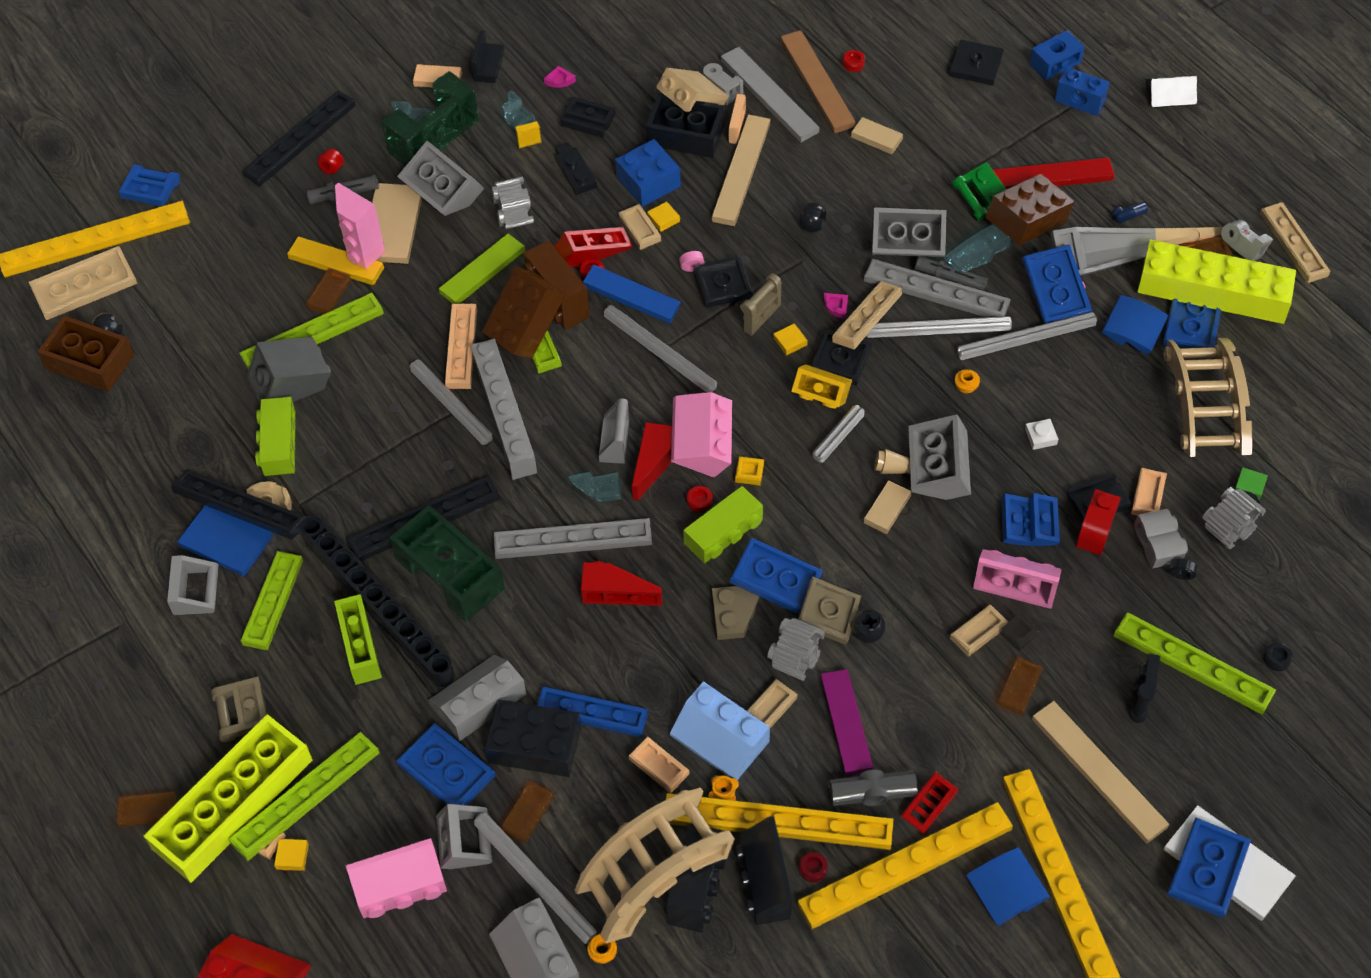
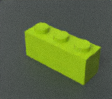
[255,397,296,476]
[683,486,763,564]
[334,594,382,685]

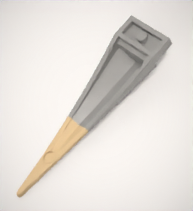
[1051,227,1223,277]

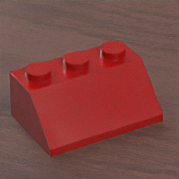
[198,934,311,978]

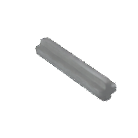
[812,405,865,463]

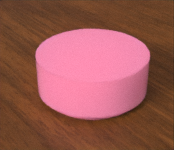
[679,251,704,272]

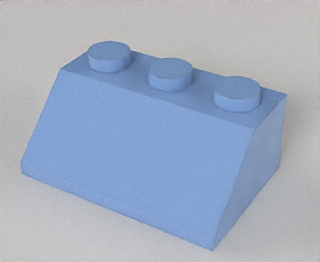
[670,681,770,780]

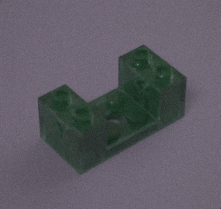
[381,71,479,166]
[389,505,505,622]

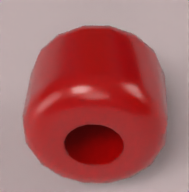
[318,149,344,175]

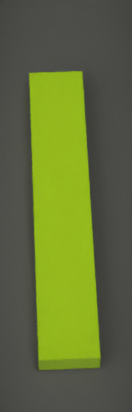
[240,293,384,370]
[1114,612,1276,715]
[229,732,379,861]

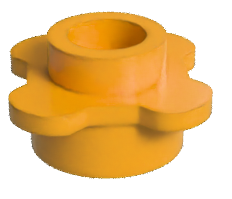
[709,776,739,801]

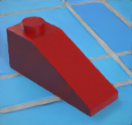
[554,227,632,267]
[632,423,672,500]
[581,561,662,606]

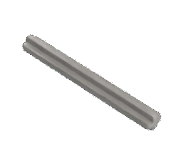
[410,359,493,445]

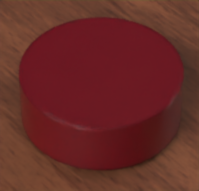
[799,852,828,883]

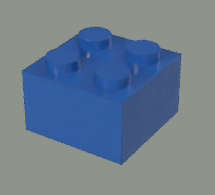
[615,139,681,207]

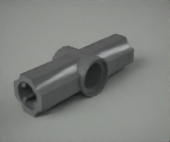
[829,770,918,806]

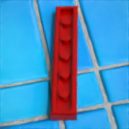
[974,158,1115,195]

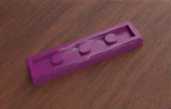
[821,669,873,776]

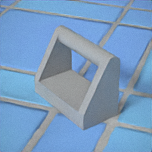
[599,398,629,464]
[167,555,219,615]
[436,804,492,869]

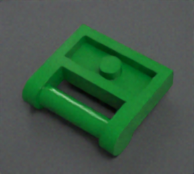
[951,162,1006,221]

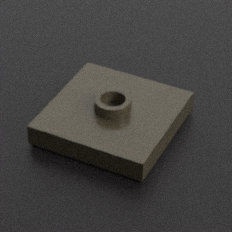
[798,576,861,645]

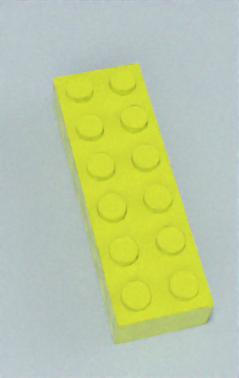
[1137,239,1296,324]
[144,714,312,883]

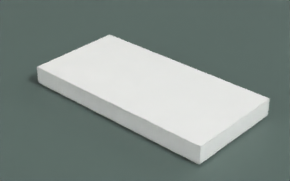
[1164,805,1296,921]

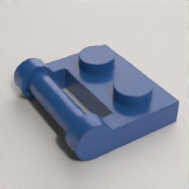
[119,164,180,207]

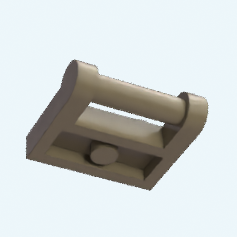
[740,273,781,336]
[211,677,267,742]

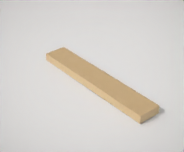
[712,115,770,226]
[1032,701,1169,844]

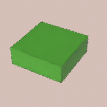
[1235,468,1268,500]

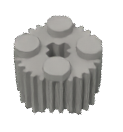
[491,176,534,229]
[1202,487,1266,549]
[767,618,825,681]

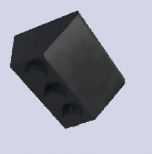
[735,816,792,925]

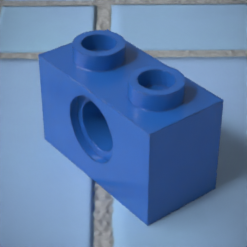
[1029,30,1085,81]
[1055,67,1110,116]

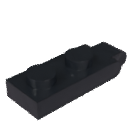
[554,143,597,195]

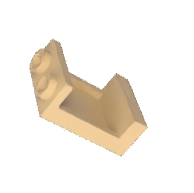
[657,68,729,112]

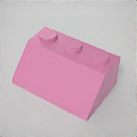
[335,183,385,269]
[671,392,732,478]
[973,549,1062,609]
[346,838,447,919]

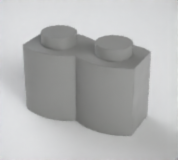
[1134,509,1188,569]

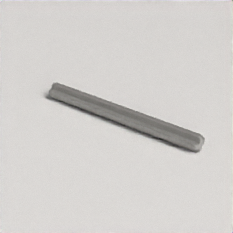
[604,305,717,392]
[957,312,1097,360]
[866,316,1012,338]
[474,812,597,944]

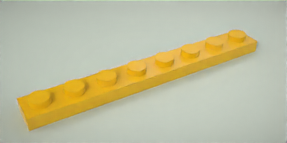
[0,201,190,278]
[1002,769,1121,978]
[666,793,893,850]
[798,802,1013,930]

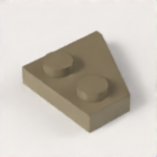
[712,586,760,640]

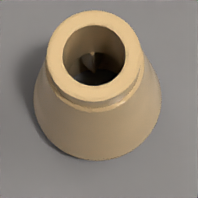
[874,449,911,474]

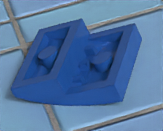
[1101,295,1168,355]
[1001,493,1060,546]
[967,847,1050,926]

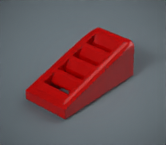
[901,771,958,834]

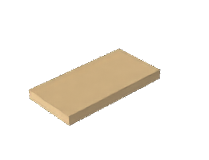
[372,183,422,264]
[29,246,137,320]

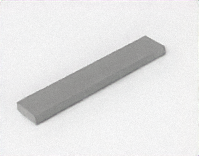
[721,47,819,143]
[864,259,1011,317]
[494,518,652,559]

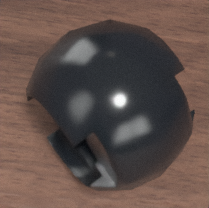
[799,203,826,232]
[91,312,123,335]
[852,609,886,643]

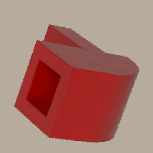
[1076,489,1121,555]

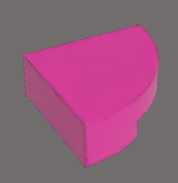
[544,66,576,88]
[824,293,848,319]

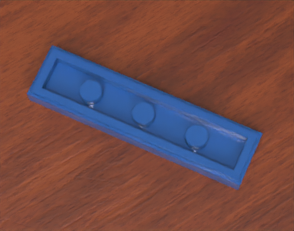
[583,265,681,324]
[536,686,649,738]

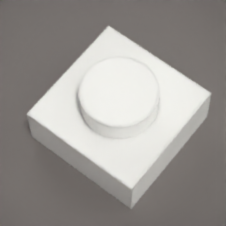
[1025,419,1058,450]

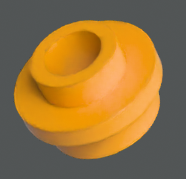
[955,369,980,393]
[587,934,617,964]

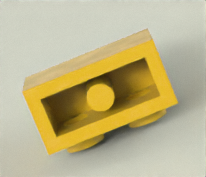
[791,364,852,409]

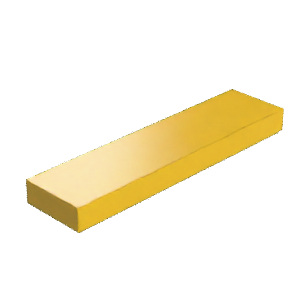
[287,236,384,286]

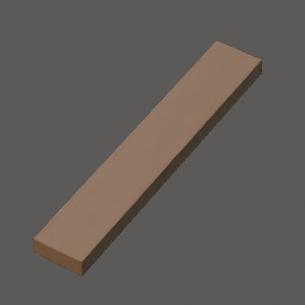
[781,30,856,134]

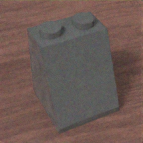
[247,337,331,406]

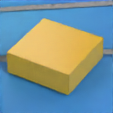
[515,121,541,148]
[647,202,680,232]
[773,323,808,356]
[735,456,764,486]
[274,839,309,871]

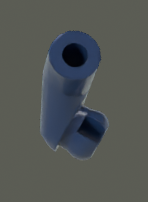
[1112,202,1148,223]

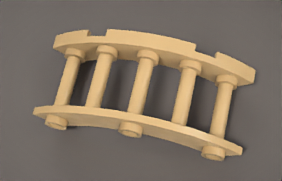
[1163,338,1252,457]
[575,787,734,943]

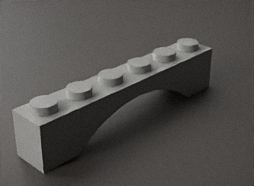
[471,339,537,480]

